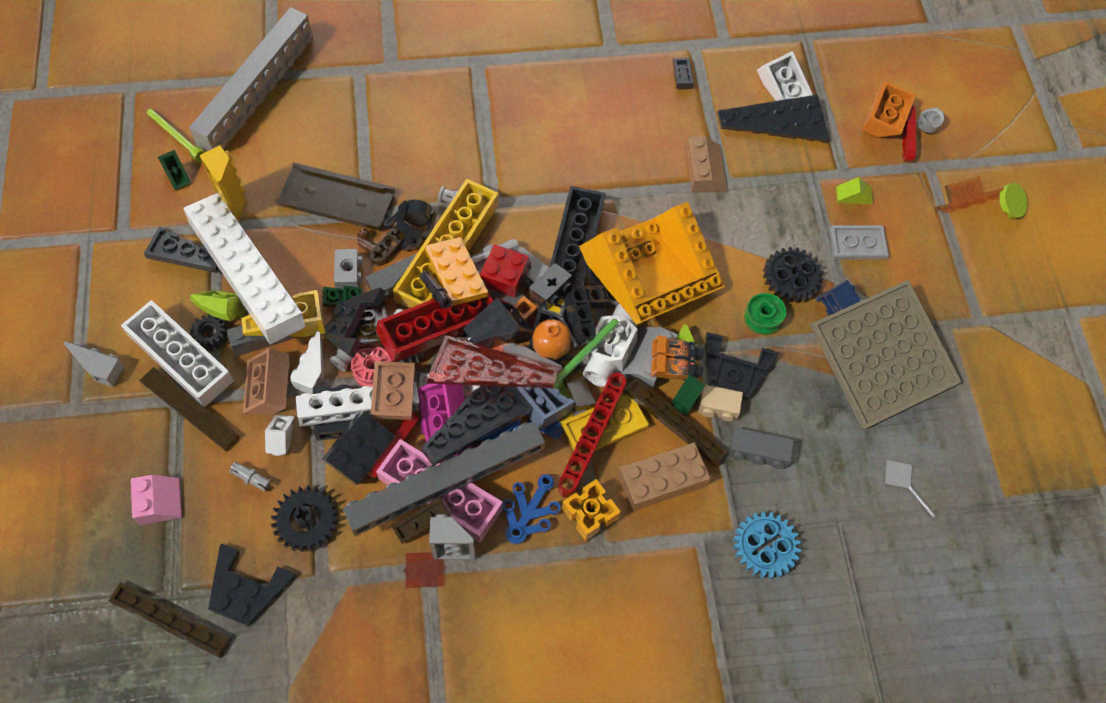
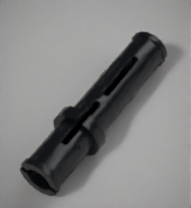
[420,271,453,309]

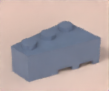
[508,367,575,431]

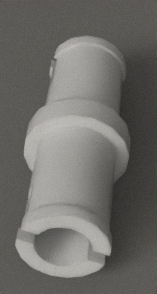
[229,461,272,492]

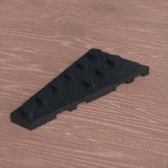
[717,94,830,143]
[421,365,533,466]

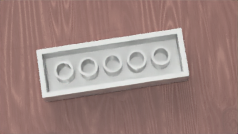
[121,300,234,407]

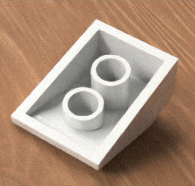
[757,51,813,101]

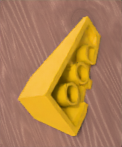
[242,290,325,337]

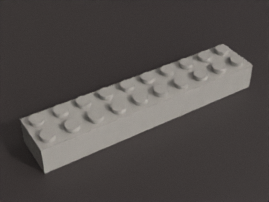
[189,7,313,152]

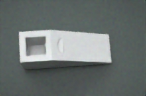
[291,331,324,394]

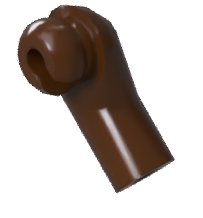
[357,228,375,252]

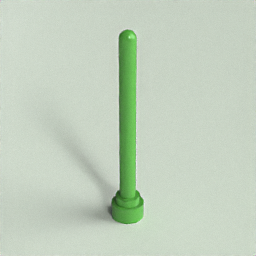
[546,319,618,390]

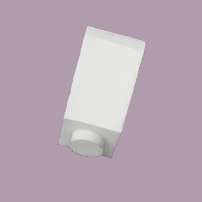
[265,415,295,456]

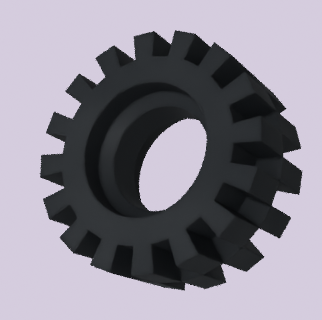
[190,314,228,352]

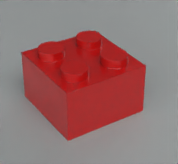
[480,244,529,298]

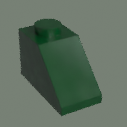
[671,374,706,416]

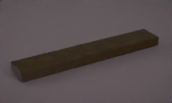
[139,367,239,452]
[624,377,729,467]
[108,582,231,658]

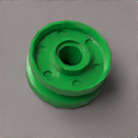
[744,293,786,335]

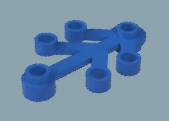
[503,474,560,544]

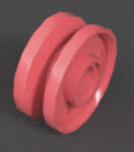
[351,347,392,387]

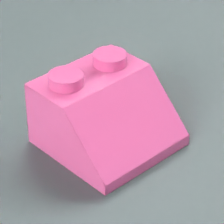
[131,475,182,525]

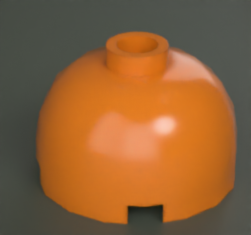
[532,319,571,359]

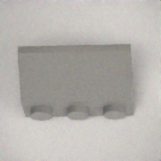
[618,327,678,390]
[429,515,475,560]

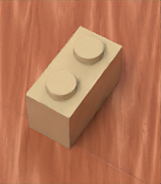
[698,385,743,421]

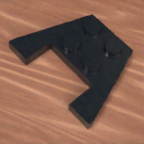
[323,288,386,358]
[705,332,779,400]
[208,543,296,627]

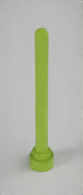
[147,109,206,162]

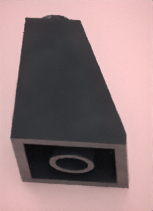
[463,298,534,348]

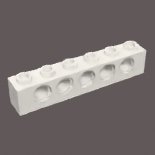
[296,382,419,426]

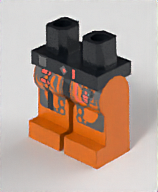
[651,335,704,381]

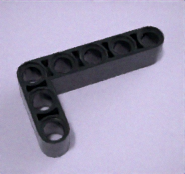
[564,285,619,346]

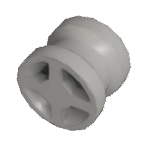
[330,348,352,372]

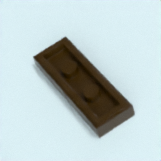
[557,359,596,411]
[391,495,452,544]

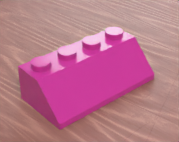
[417,378,473,464]

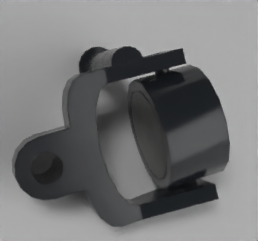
[384,199,437,252]

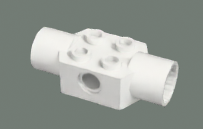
[583,304,637,387]

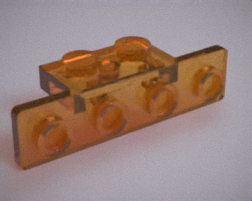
[934,176,1004,212]

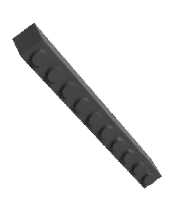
[342,422,545,536]

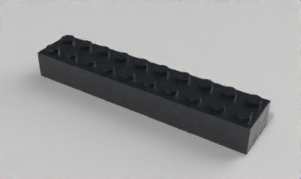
[529,186,606,361]

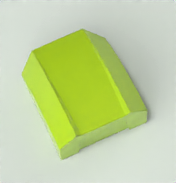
[190,290,246,321]

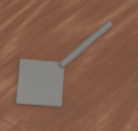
[885,460,936,518]

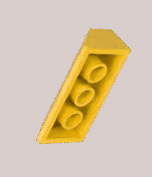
[199,145,246,221]

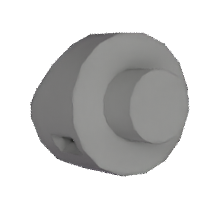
[917,108,944,133]

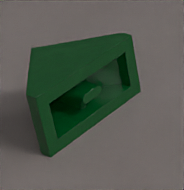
[158,150,191,190]

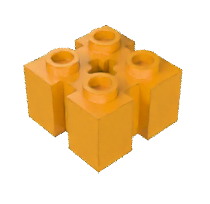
[562,479,620,542]

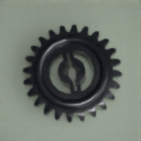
[271,485,339,552]

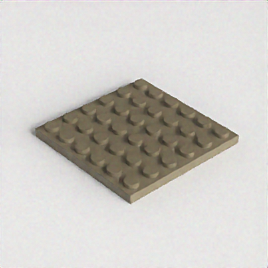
[810,280,961,430]

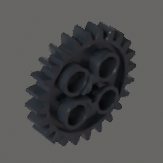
[763,247,824,303]

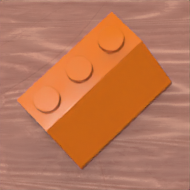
[862,81,916,137]

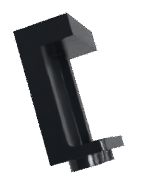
[313,385,355,441]

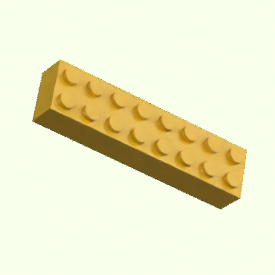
[393,179,499,308]

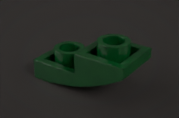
[322,285,362,307]

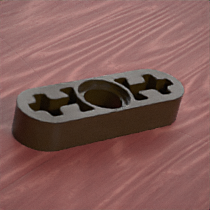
[370,223,407,266]

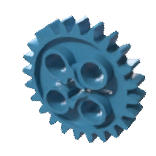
[733,511,801,579]

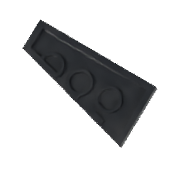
[144,226,219,273]

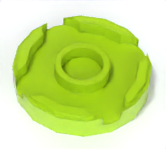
[1000,183,1027,219]

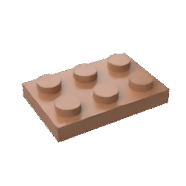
[370,361,415,420]

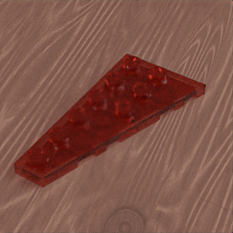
[427,335,559,388]

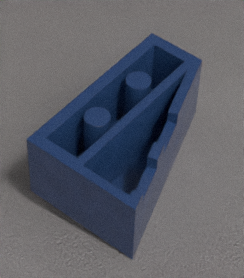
[814,280,862,315]

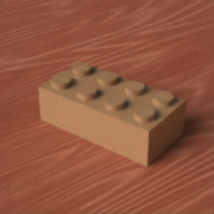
[618,442,710,512]

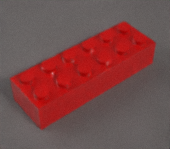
[376,290,493,362]

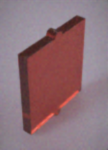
[404,552,445,588]

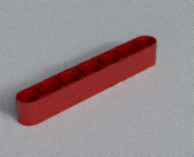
[558,372,626,498]

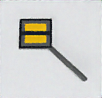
[539,296,578,347]

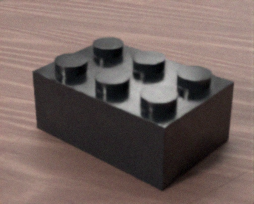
[321,411,395,485]

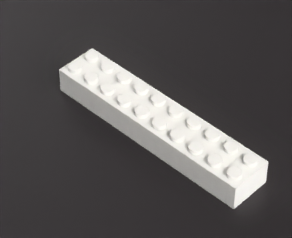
[183,193,305,344]

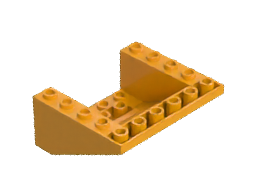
[579,202,725,325]

